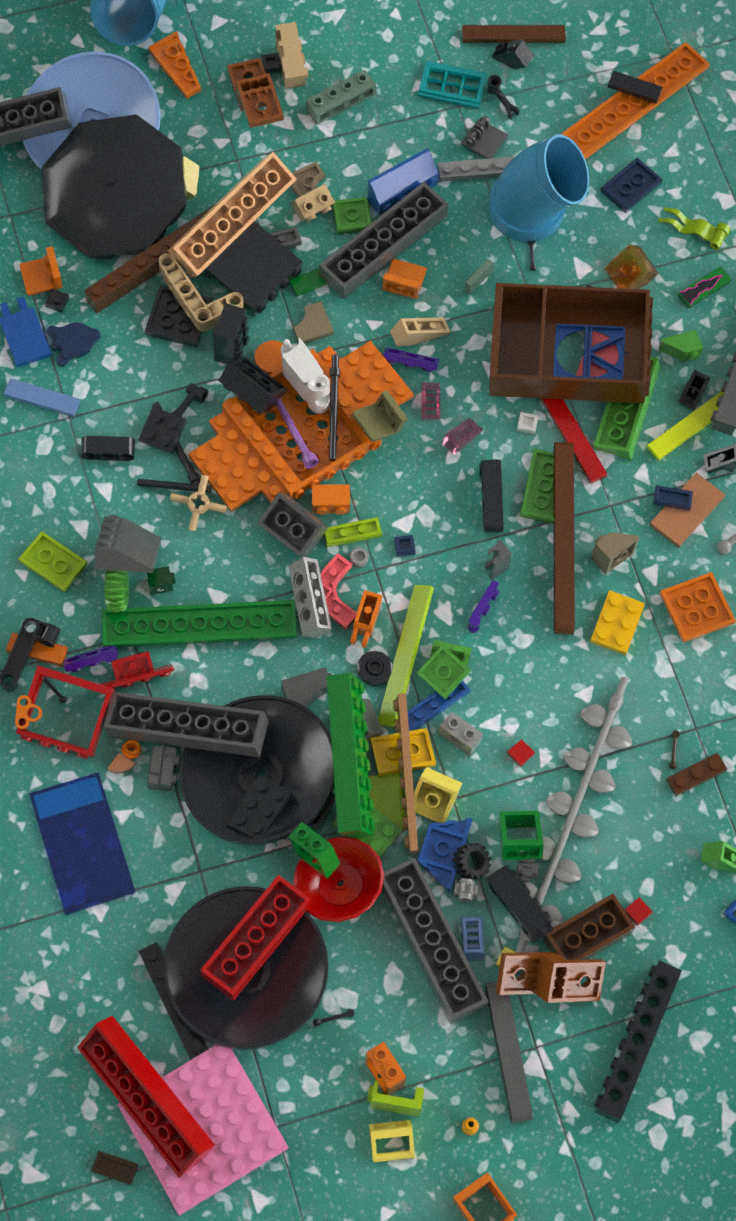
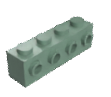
[306,70,376,125]

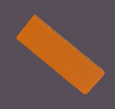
[6,632,68,667]

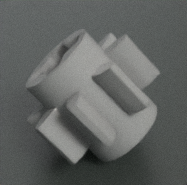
[454,879,479,902]

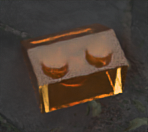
[605,244,659,289]

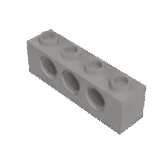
[289,557,332,638]

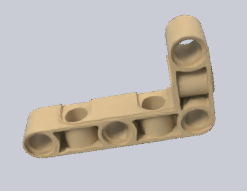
[159,253,243,332]

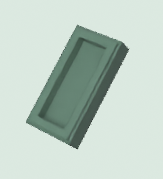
[464,259,494,295]

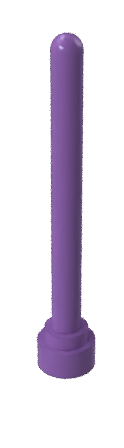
[275,398,319,469]

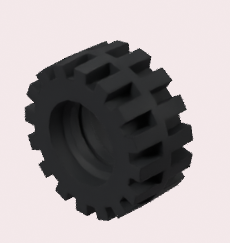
[453,843,491,880]

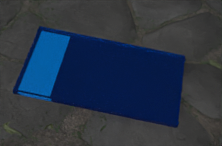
[29,772,136,915]

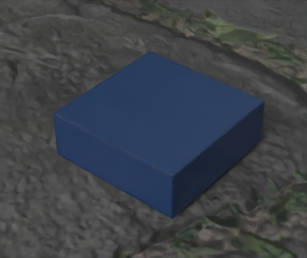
[394,535,416,557]

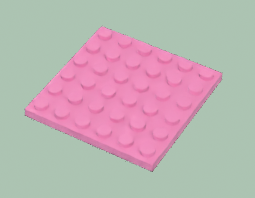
[117,1045,289,1216]

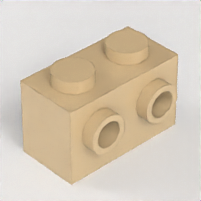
[291,184,335,222]

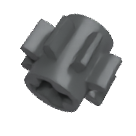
[516,859,538,882]

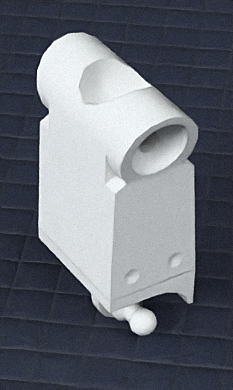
[280,338,330,414]

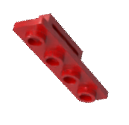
[100,651,175,689]

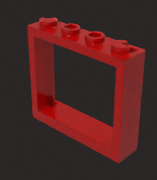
[16,665,115,759]

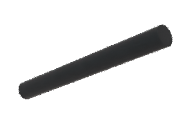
[137,479,212,493]

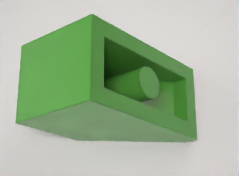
[659,330,703,361]
[701,841,736,873]

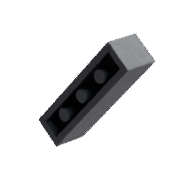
[486,865,553,943]

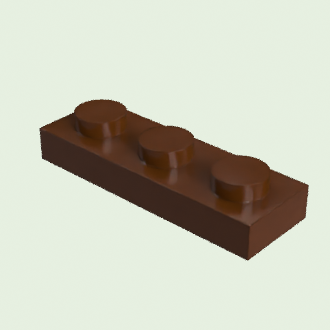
[666,752,727,797]

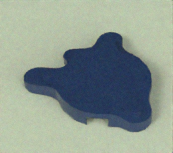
[47,322,100,367]

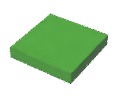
[332,197,372,235]
[417,644,471,699]

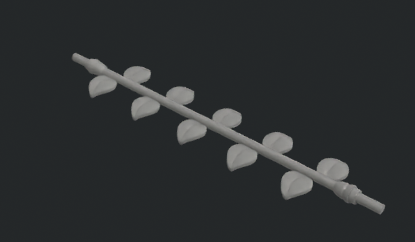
[515,677,632,953]

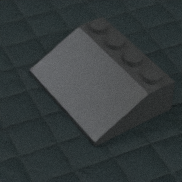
[95,515,161,573]

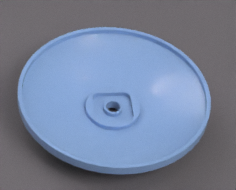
[23,52,160,170]

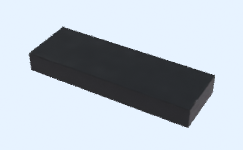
[607,70,663,104]

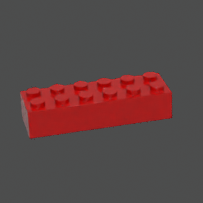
[200,875,311,1001]

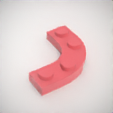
[321,553,357,630]

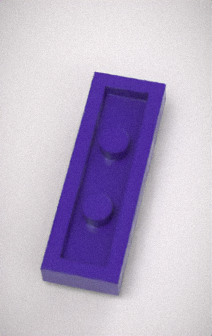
[383,347,440,372]

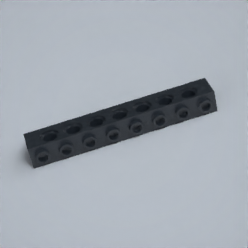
[594,960,682,1123]

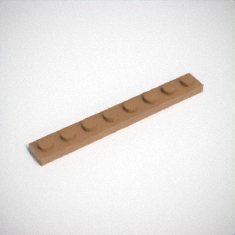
[393,693,418,854]

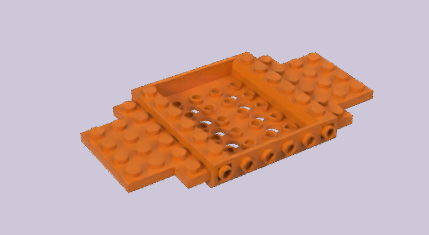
[188,340,414,512]

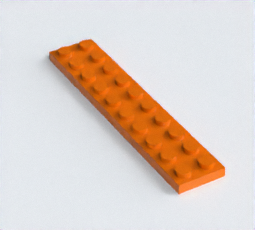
[560,42,710,160]

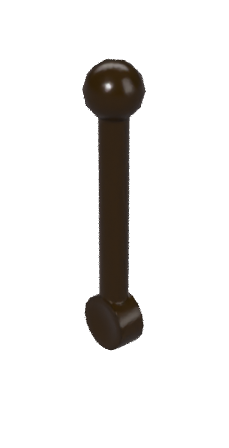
[669,730,680,769]

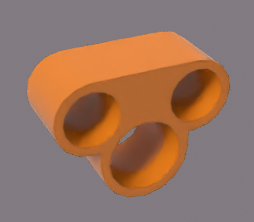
[15,695,43,729]

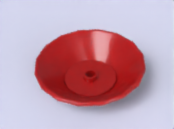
[293,836,384,922]

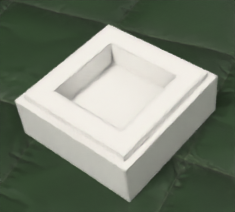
[517,412,539,434]

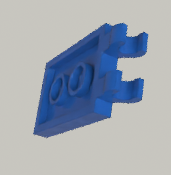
[0,296,52,368]

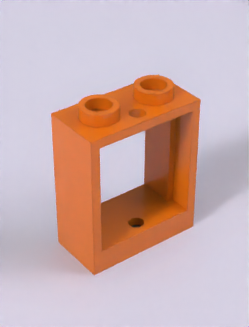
[365,1041,406,1095]
[452,1172,517,1221]

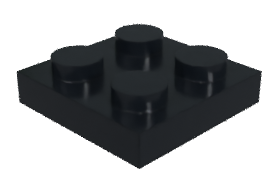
[138,407,187,454]

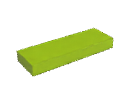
[324,517,382,548]

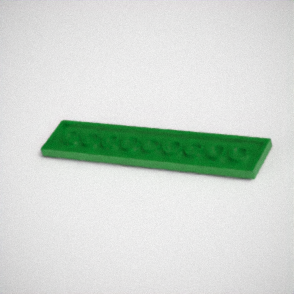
[102,600,297,647]

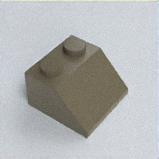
[591,532,639,575]

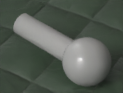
[716,533,736,555]

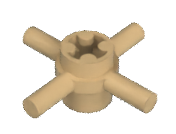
[170,475,227,531]

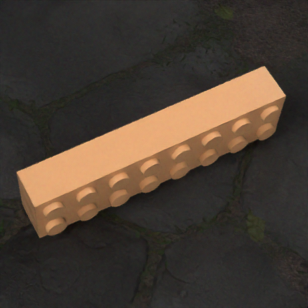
[168,152,297,278]

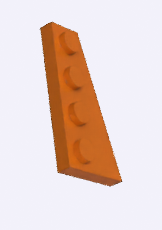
[148,31,201,99]

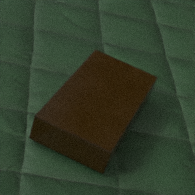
[91,1151,139,1186]

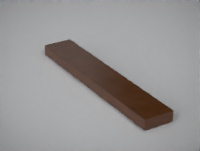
[462,25,566,43]

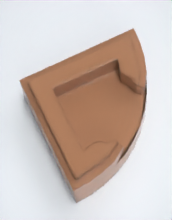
[107,753,135,773]

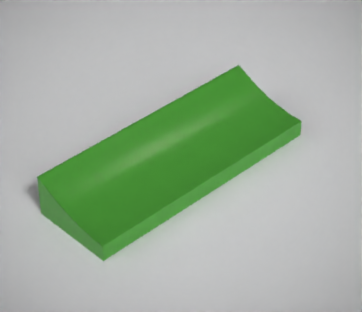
[593,357,660,461]

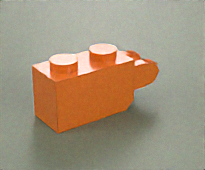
[350,590,383,648]

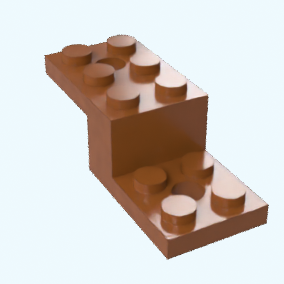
[227,58,284,128]
[496,952,606,1003]

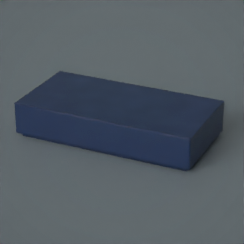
[653,485,693,511]

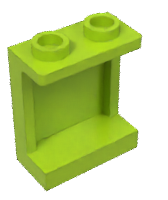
[367,1080,424,1117]

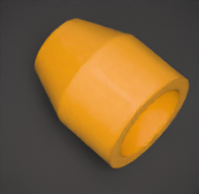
[461,1117,479,1136]

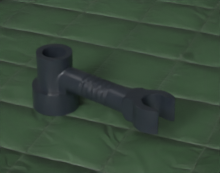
[487,75,519,119]
[172,383,209,417]

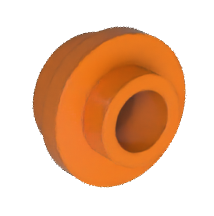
[122,740,141,759]

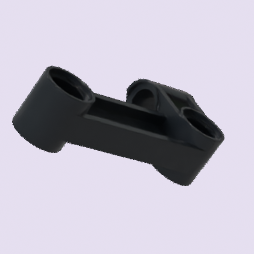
[0,618,61,692]

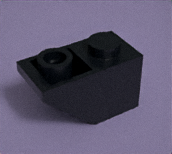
[492,40,534,69]

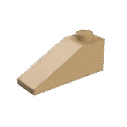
[390,317,451,346]

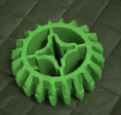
[104,570,129,612]

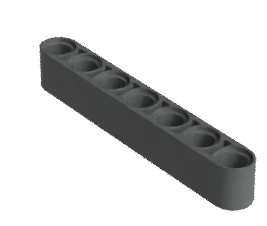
[485,981,533,1123]

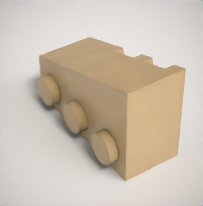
[275,22,308,89]

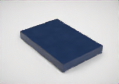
[600,157,663,213]

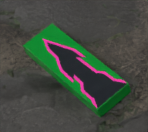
[678,266,732,308]

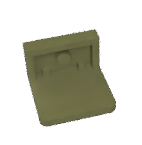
[352,390,408,442]

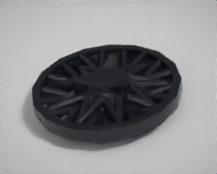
[357,651,393,686]

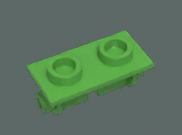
[430,640,472,666]

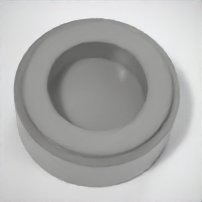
[349,548,369,568]

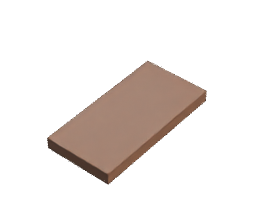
[650,472,725,548]

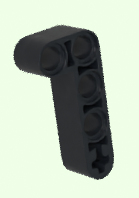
[479,459,504,533]

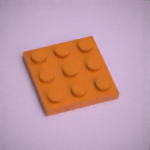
[659,572,736,643]

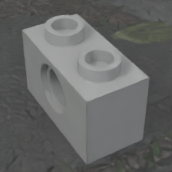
[439,711,483,756]

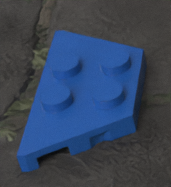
[417,818,473,891]

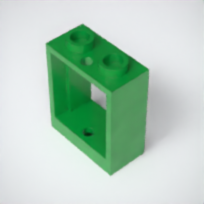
[498,811,544,860]
[288,822,340,879]

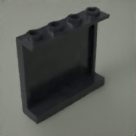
[204,221,302,317]

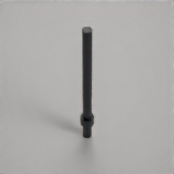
[329,354,341,461]
[152,402,200,484]

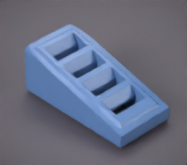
[462,917,484,961]

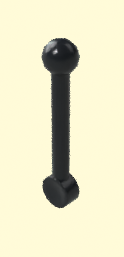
[528,240,536,271]
[43,676,67,703]
[313,1009,354,1027]

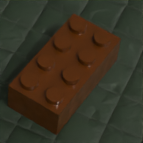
[543,893,635,960]

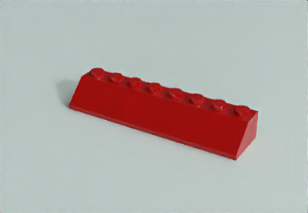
[77,1015,215,1178]

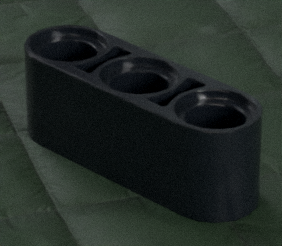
[80,436,135,461]

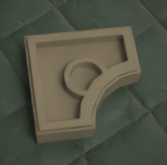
[290,161,325,198]
[293,301,334,344]

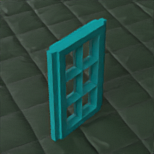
[418,61,487,109]

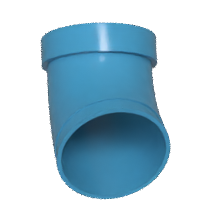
[90,0,167,46]
[488,134,589,242]

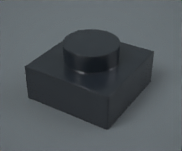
[261,53,282,73]
[45,289,70,313]

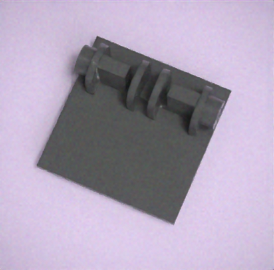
[461,116,509,159]

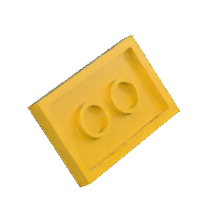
[590,590,645,655]
[369,728,436,776]

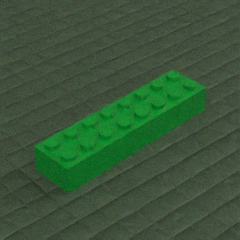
[326,672,375,838]

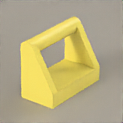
[369,1120,415,1163]

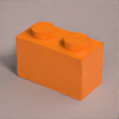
[312,485,350,515]

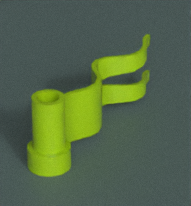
[658,207,731,250]

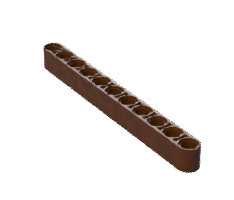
[553,442,575,635]

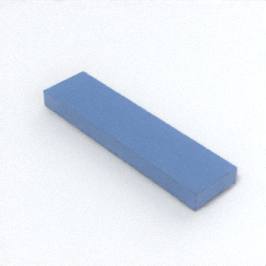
[4,378,81,417]

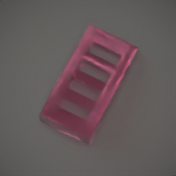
[421,382,440,420]
[442,418,482,455]

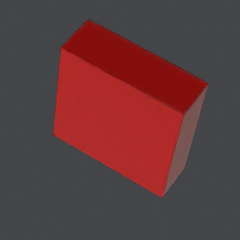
[507,739,535,767]
[625,897,653,926]

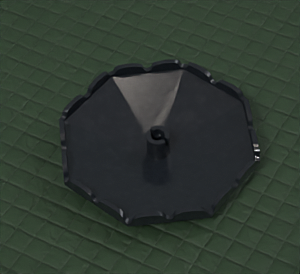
[41,114,187,259]

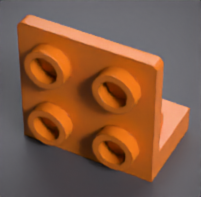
[19,246,63,296]
[382,259,427,299]

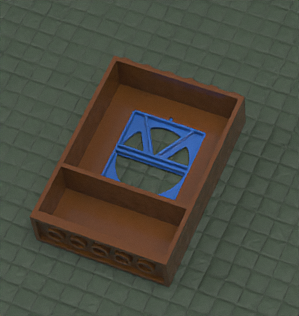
[489,283,653,403]

